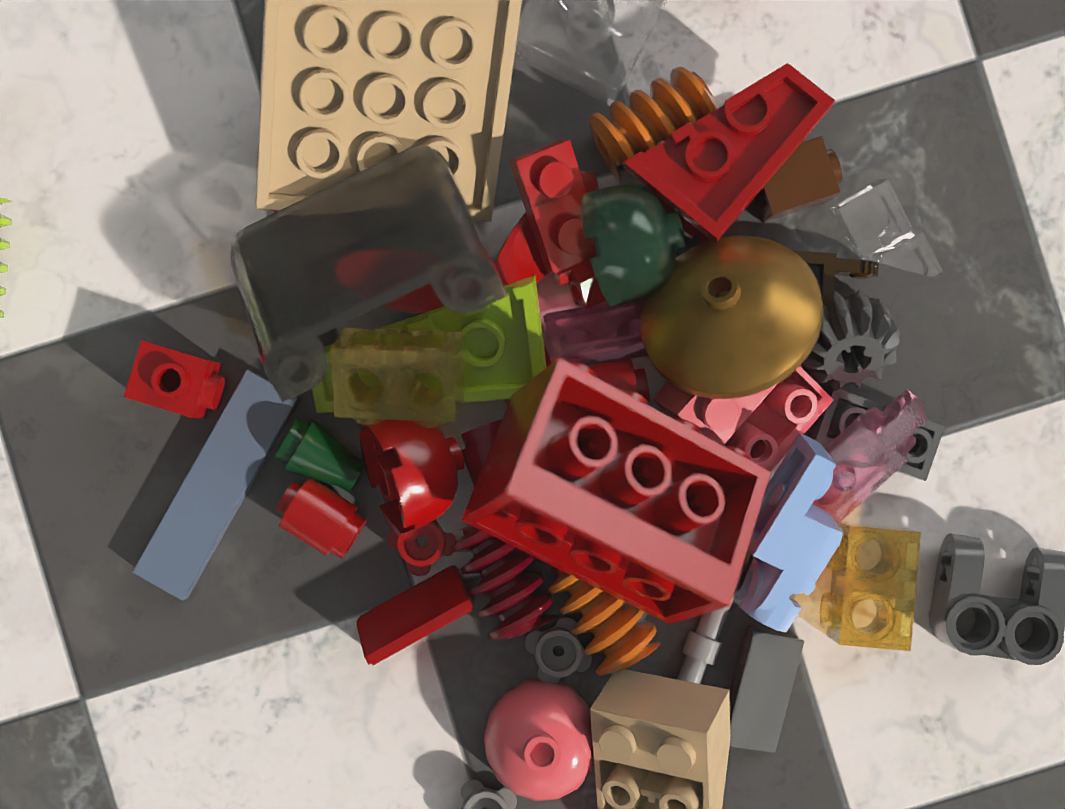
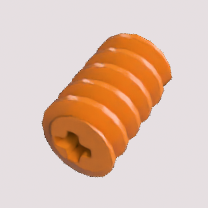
[589,67,718,182]
[548,567,661,676]

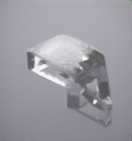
[831,179,944,279]

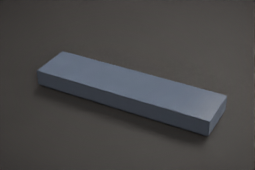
[132,370,301,601]

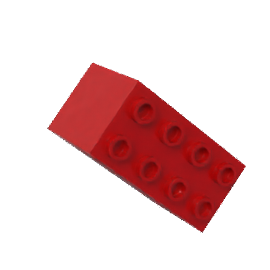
[461,358,771,624]

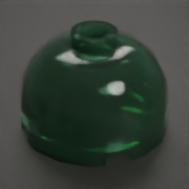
[581,184,686,306]

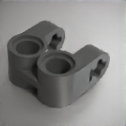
[929,533,1065,665]

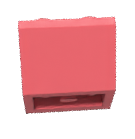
[652,366,834,471]

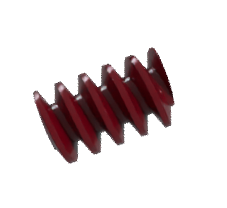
[451,524,559,640]

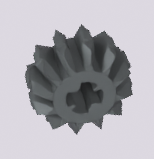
[803,289,900,392]

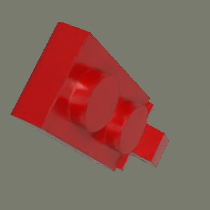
[509,139,607,309]

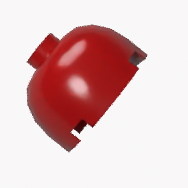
[359,412,464,535]

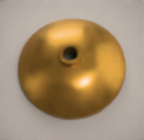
[640,236,823,399]

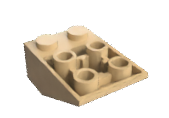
[590,669,730,809]

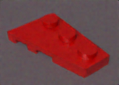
[623,63,835,244]

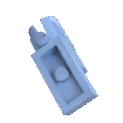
[735,433,843,632]

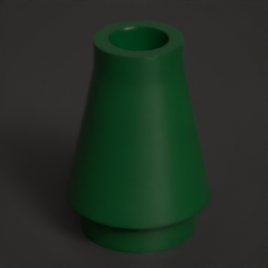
[274,417,366,492]

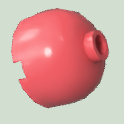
[484,679,594,801]

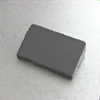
[729,625,804,753]

